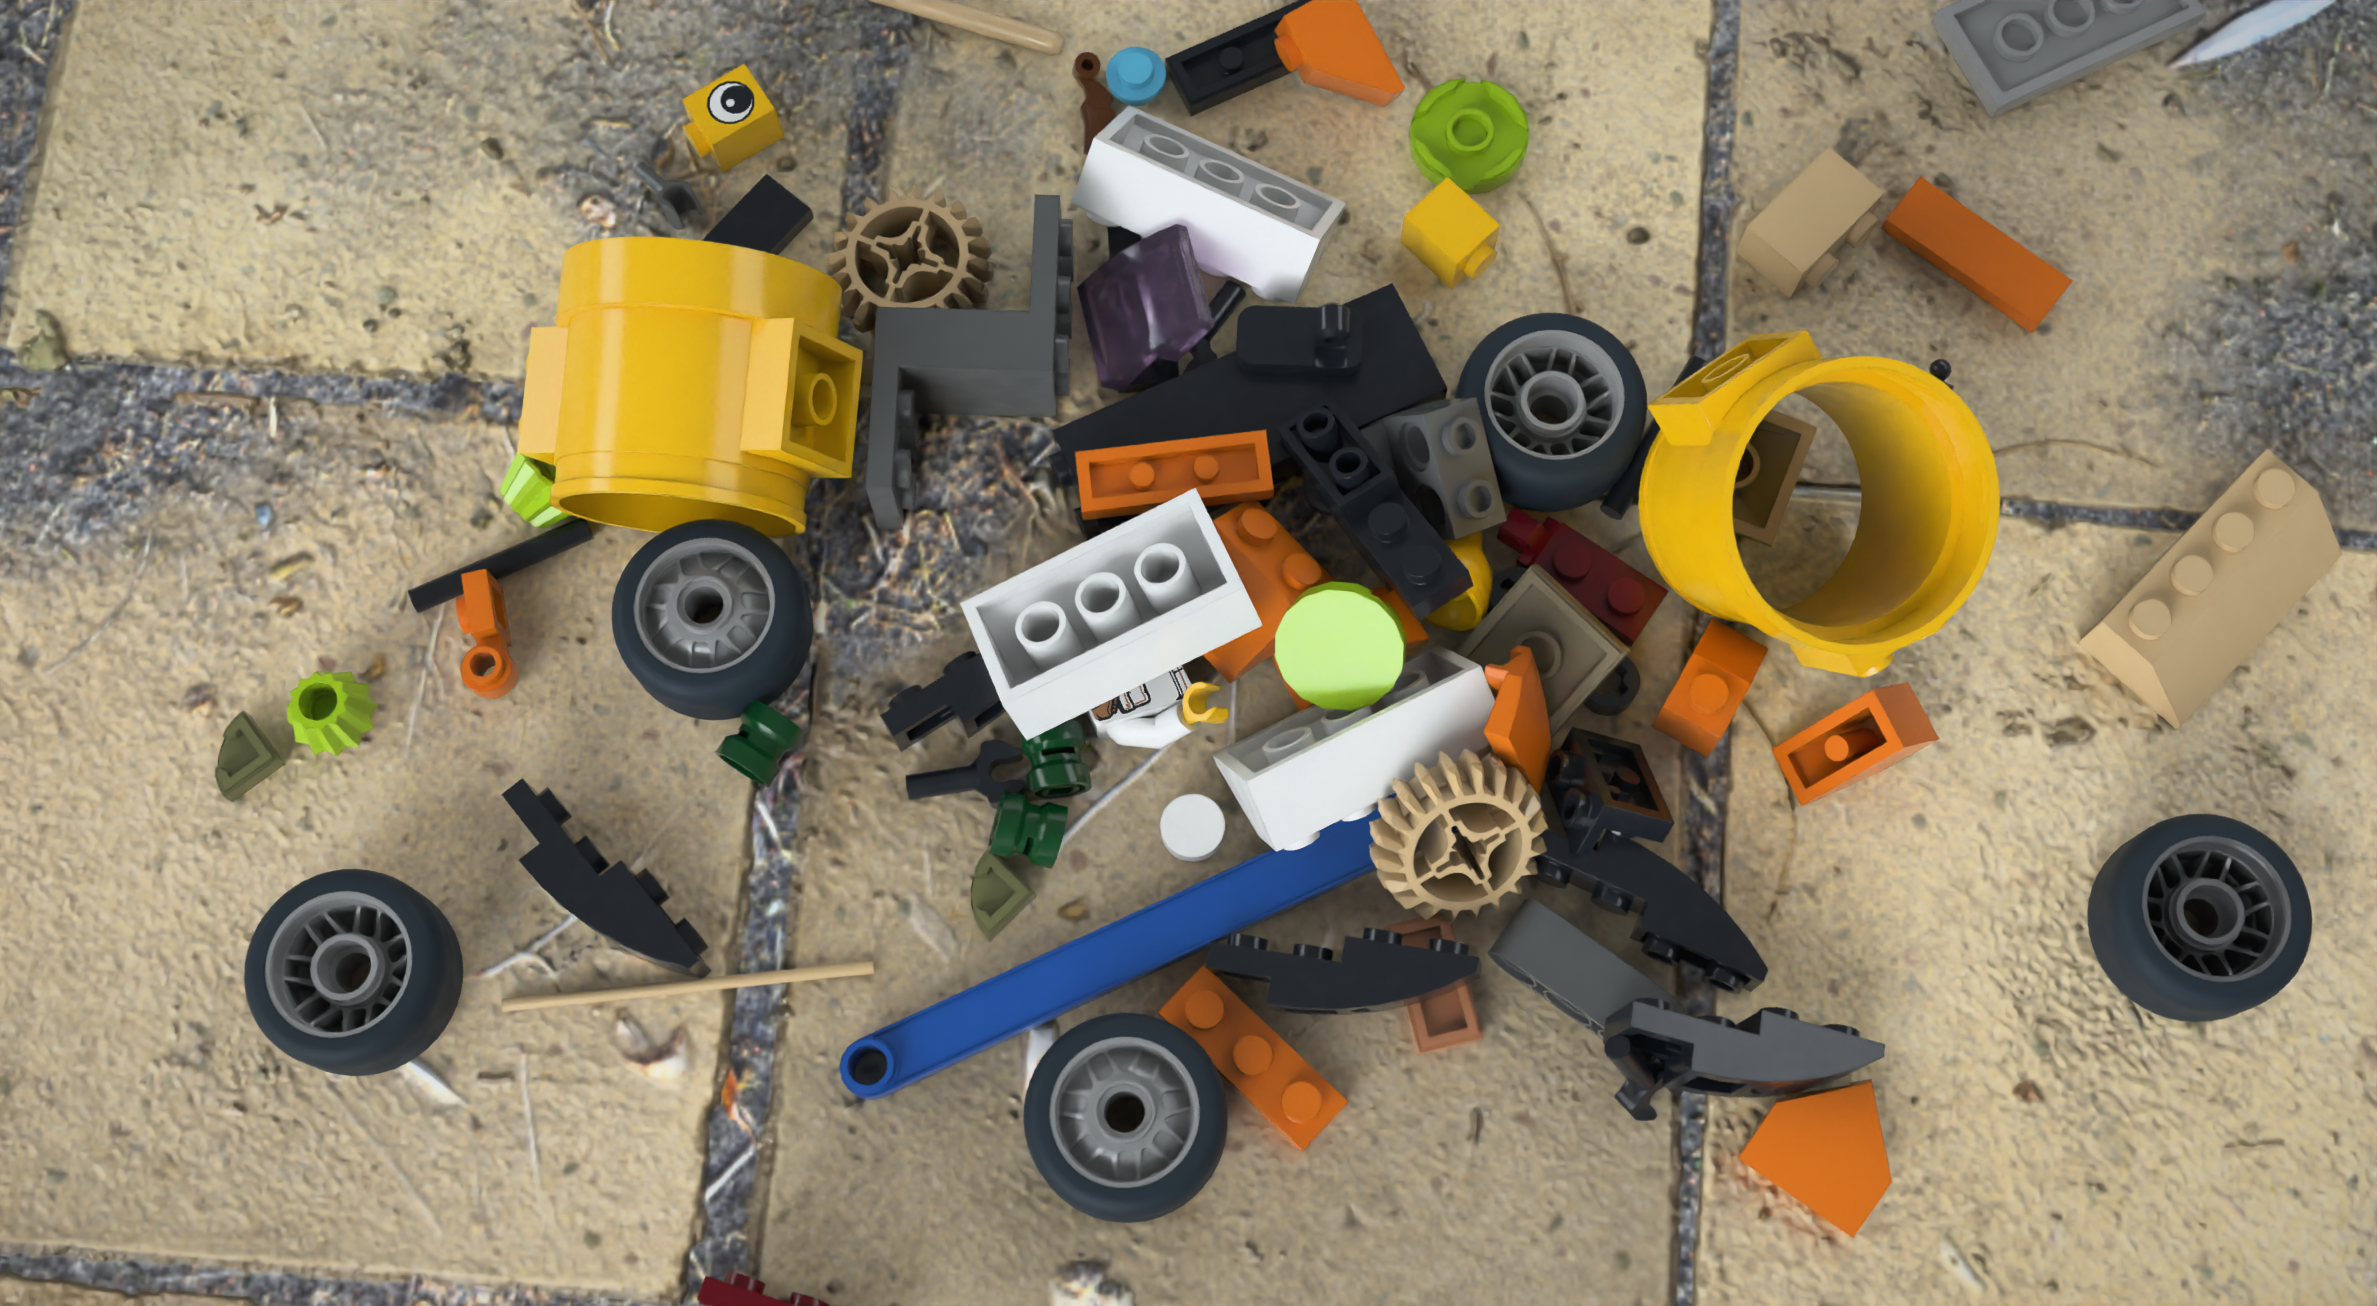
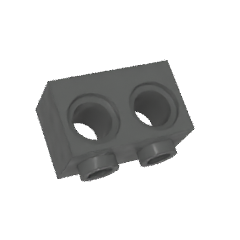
[1383,397,1507,540]

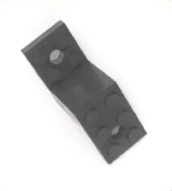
[866,195,1075,530]

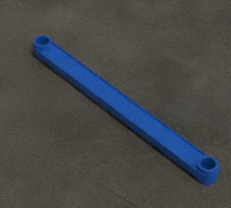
[839,793,1460,1100]

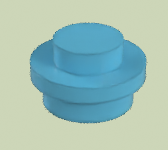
[1106,47,1166,106]

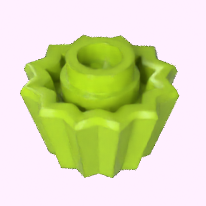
[499,450,571,530]
[287,670,378,756]

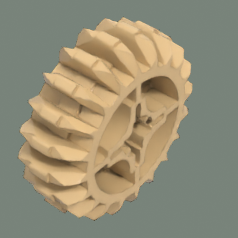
[827,185,994,335]
[1369,748,1548,925]

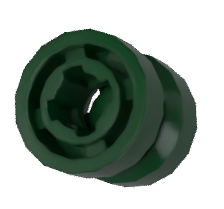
[715,700,805,787]
[1020,720,1092,800]
[988,790,1068,869]

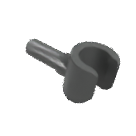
[634,162,704,230]

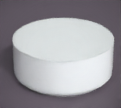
[1160,794,1225,862]

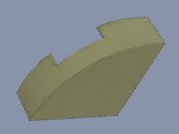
[215,710,285,802]
[971,849,1036,942]

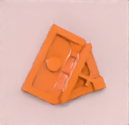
[1483,645,1551,795]
[1738,1079,1892,1238]

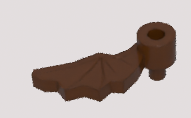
[1072,52,1116,155]

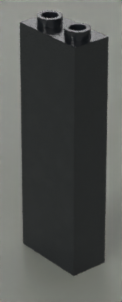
[1048,283,1447,541]

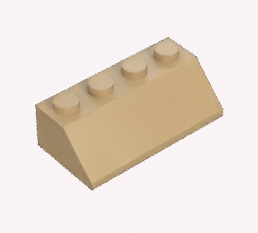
[2078,449,2342,730]

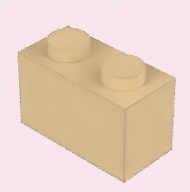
[1736,146,1884,299]

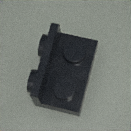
[1545,727,1675,856]

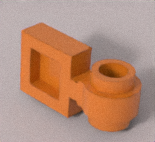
[456,569,518,699]

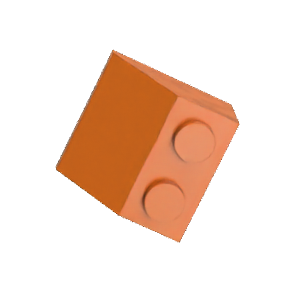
[1203,500,1337,683]

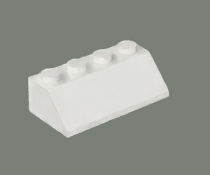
[1071,105,1347,305]
[960,488,1263,740]
[1212,644,1495,852]

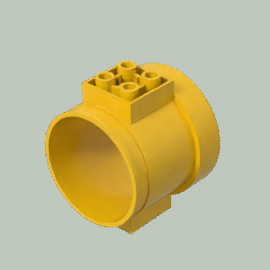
[517,237,863,539]
[1638,330,2000,677]

